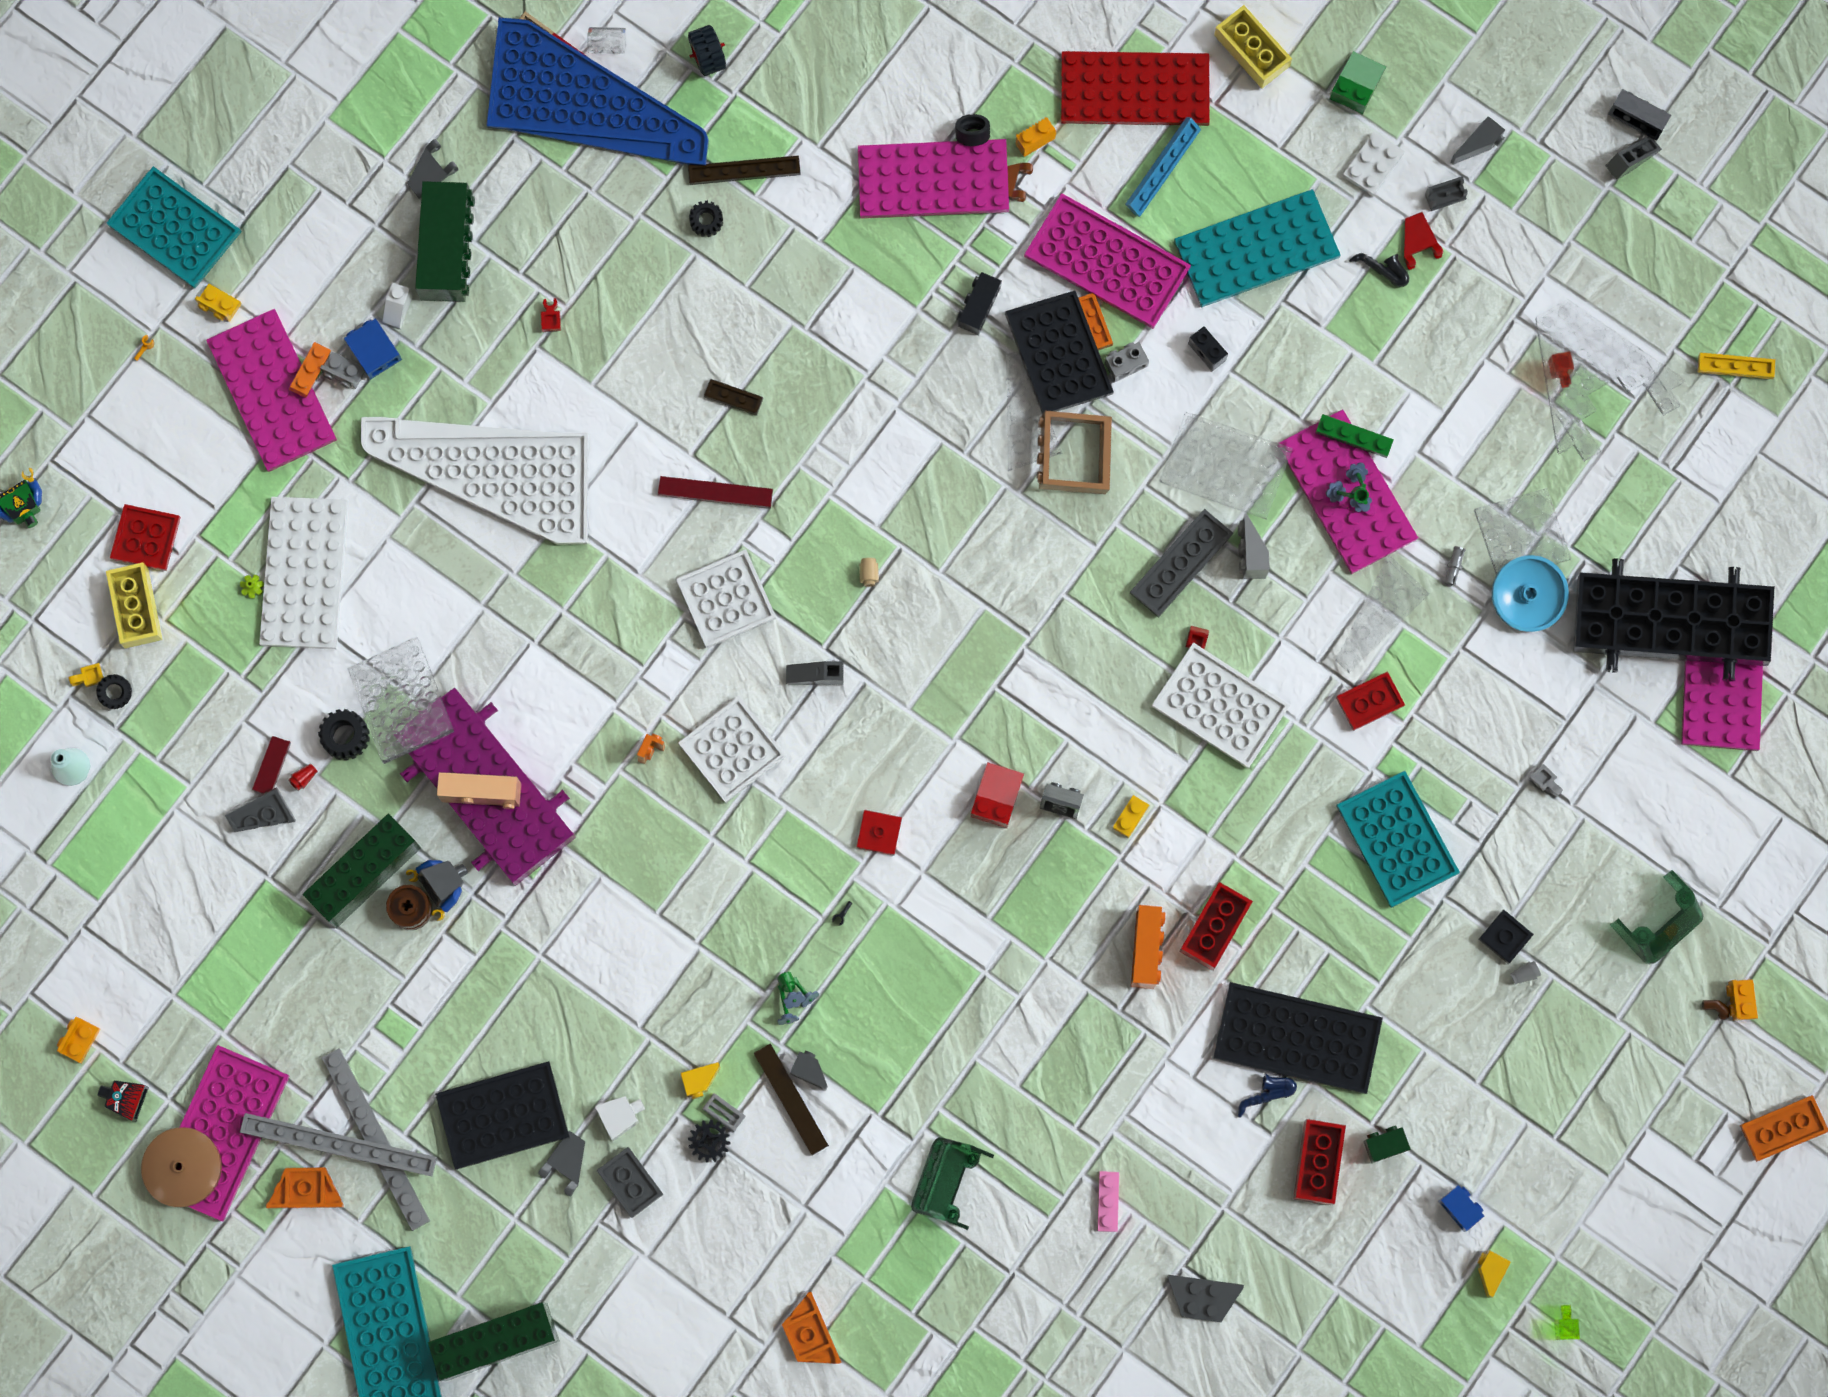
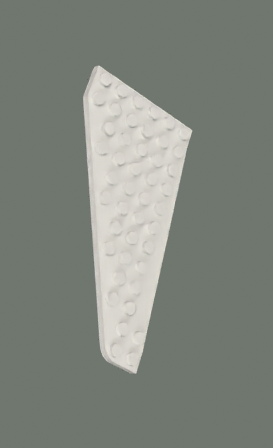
[361,417,589,545]

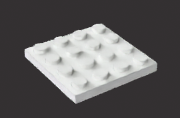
[676,549,776,649]
[678,696,786,803]

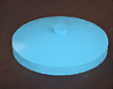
[1492,555,1569,632]

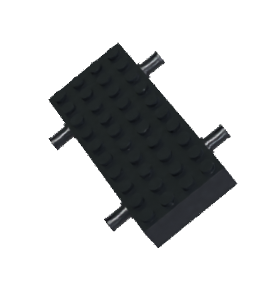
[1573,558,1775,681]

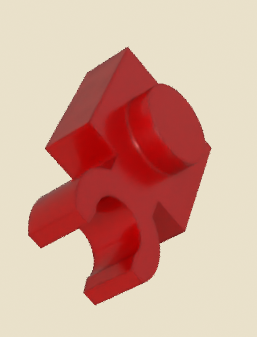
[541,298,561,332]

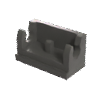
[1425,176,1468,211]

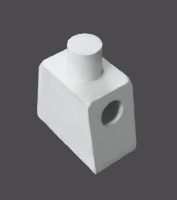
[595,1096,645,1141]

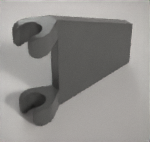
[407,139,458,199]
[539,1130,585,1196]

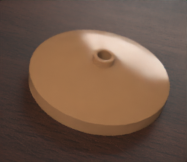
[141,1127,222,1208]

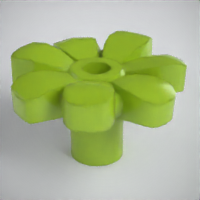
[240,575,264,599]

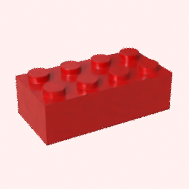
[1179,882,1253,971]
[1293,1119,1346,1205]

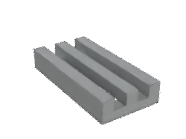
[703,1093,746,1132]

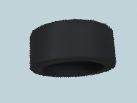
[955,114,990,146]

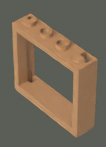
[1036,411,1112,494]

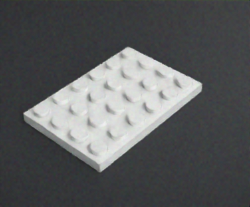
[1151,643,1290,769]

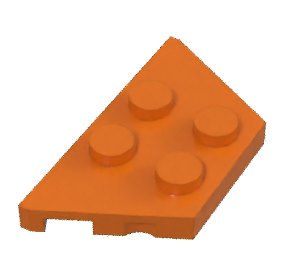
[266,1167,344,1208]
[782,1292,842,1364]

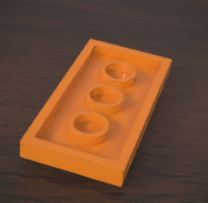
[1740,1095,1828,1162]

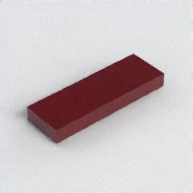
[252,736,291,794]

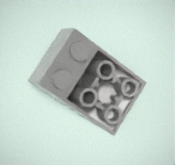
[1238,514,1270,579]

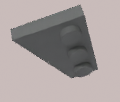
[225,787,296,832]

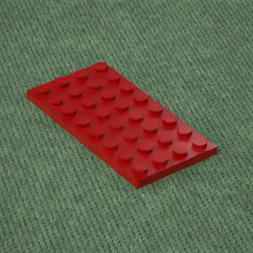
[1061,51,1210,126]

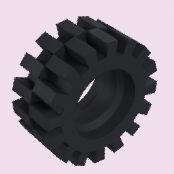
[689,200,723,237]
[96,674,132,709]

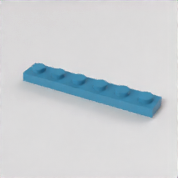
[1125,117,1201,217]

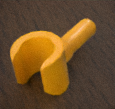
[134,335,154,361]

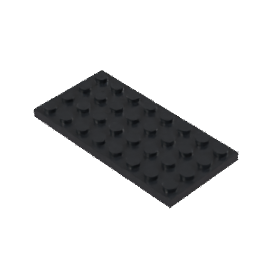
[1213,982,1383,1094]

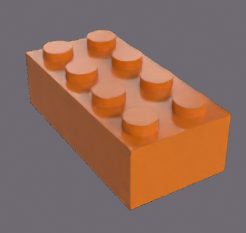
[1131,905,1165,989]

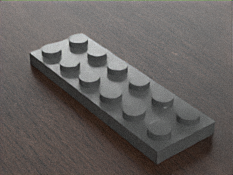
[1130,509,1233,618]

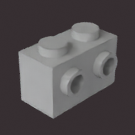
[1105,342,1149,382]

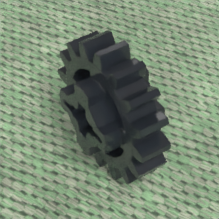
[688,1119,731,1163]

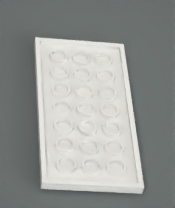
[259,497,348,649]

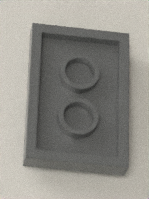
[596,1147,664,1218]

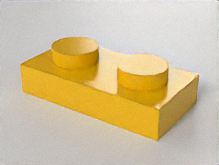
[1113,795,1149,838]

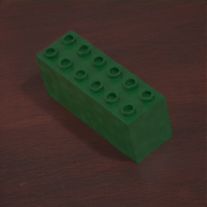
[415,181,475,302]
[302,813,421,928]
[428,1302,560,1381]

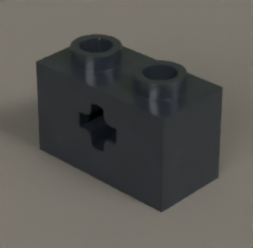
[1188,326,1228,372]

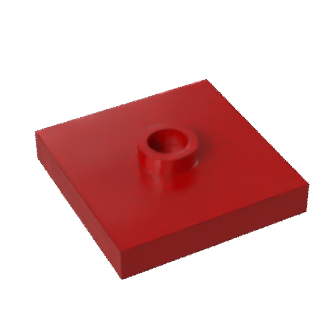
[857,810,902,856]

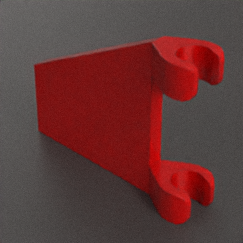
[1404,212,1443,270]

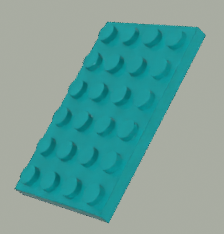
[107,166,242,289]
[1336,771,1460,908]

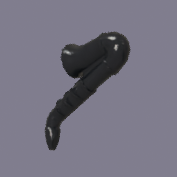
[1349,253,1410,287]

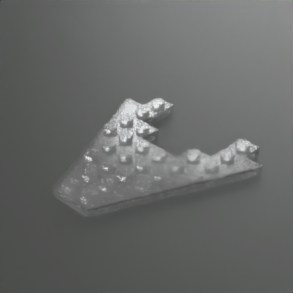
[1535,299,1685,462]

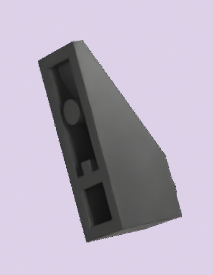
[1450,116,1505,165]
[1605,136,1662,180]

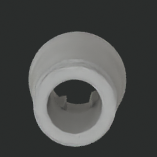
[1510,961,1541,984]

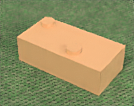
[437,773,521,809]

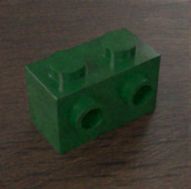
[1363,1125,1411,1164]

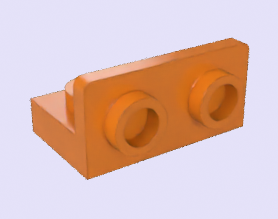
[637,733,665,764]

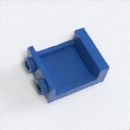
[344,318,402,380]

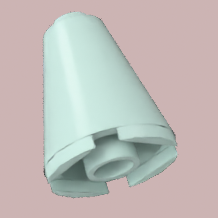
[51,748,91,786]

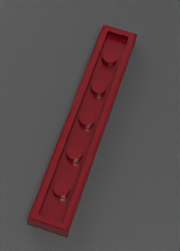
[658,476,773,509]

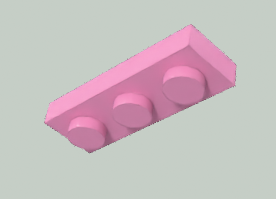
[1097,1171,1119,1232]

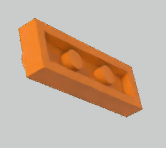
[1079,293,1113,350]
[289,342,331,398]

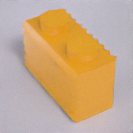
[1015,117,1056,157]

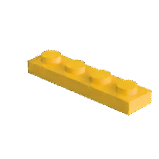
[1698,352,1775,379]

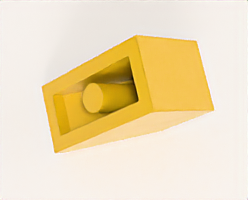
[681,1062,721,1099]
[1477,1250,1511,1298]

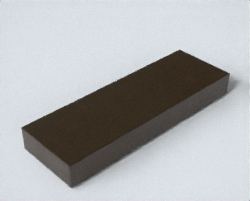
[704,379,764,416]

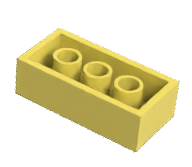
[1214,5,1292,89]
[106,562,163,649]

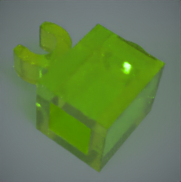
[1554,1305,1580,1340]

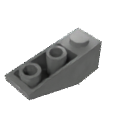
[786,661,844,685]

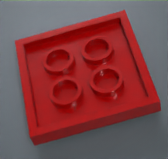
[110,504,181,571]

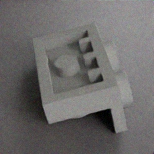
[320,352,365,389]

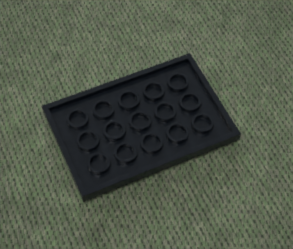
[1005,290,1114,414]
[435,1061,570,1170]

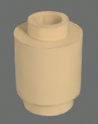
[859,558,879,587]

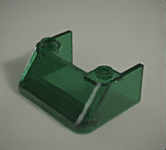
[1610,870,1703,964]
[911,1137,994,1230]

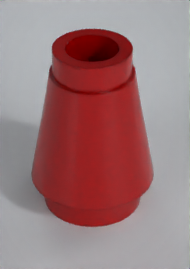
[288,763,318,791]

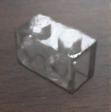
[587,27,626,54]

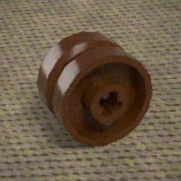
[386,885,432,930]

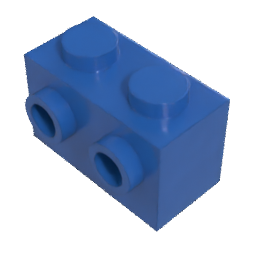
[1438,1185,1484,1232]

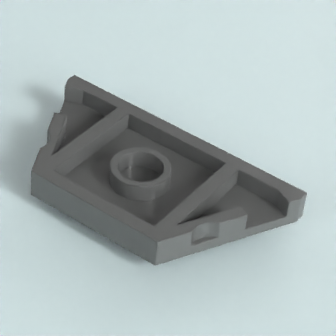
[1167,1275,1244,1322]

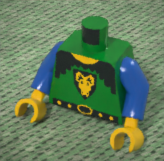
[0,468,42,528]

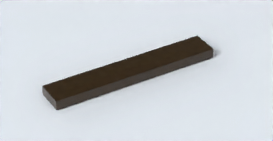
[688,155,801,185]
[754,1043,829,1156]

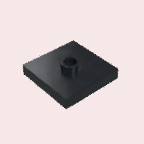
[1478,909,1534,964]

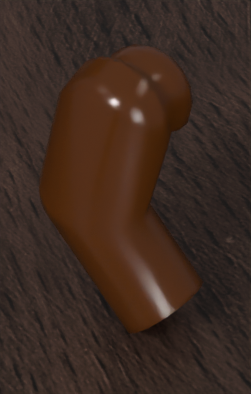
[1702,1000,1730,1020]

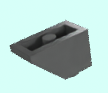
[790,1050,828,1090]

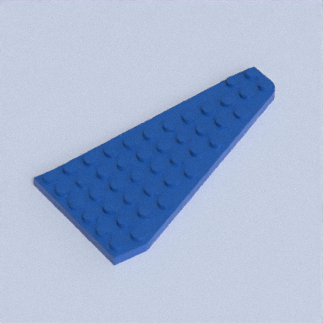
[487,17,709,166]

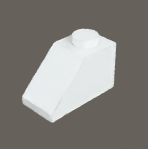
[382,282,413,329]

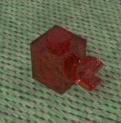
[1548,351,1574,388]

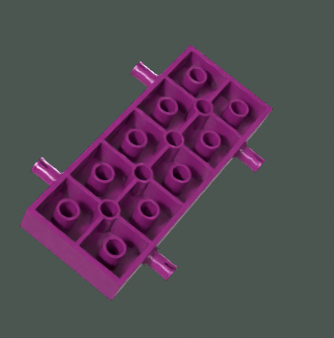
[394,687,576,886]

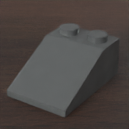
[1040,782,1084,820]

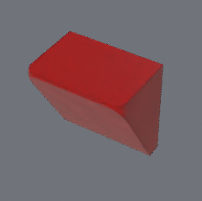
[1185,626,1209,650]

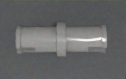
[1444,546,1466,586]

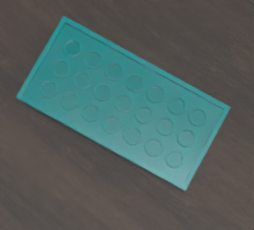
[1174,189,1341,308]
[332,1246,442,1397]

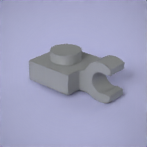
[1529,764,1563,798]

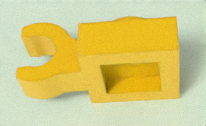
[68,663,104,688]

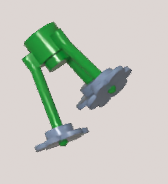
[1326,462,1372,512]
[777,972,819,1025]

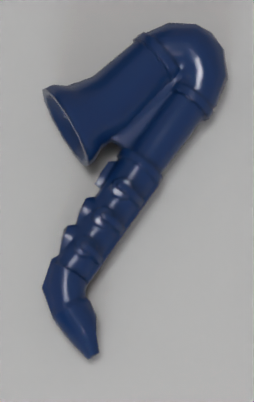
[1238,1073,1297,1118]

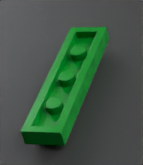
[1316,414,1394,458]

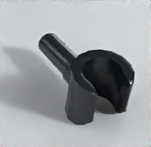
[832,901,853,926]

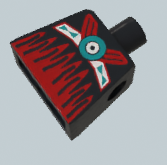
[98,1080,149,1122]

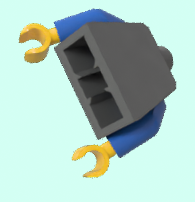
[406,860,468,921]

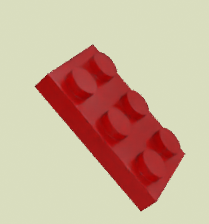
[1336,671,1405,731]

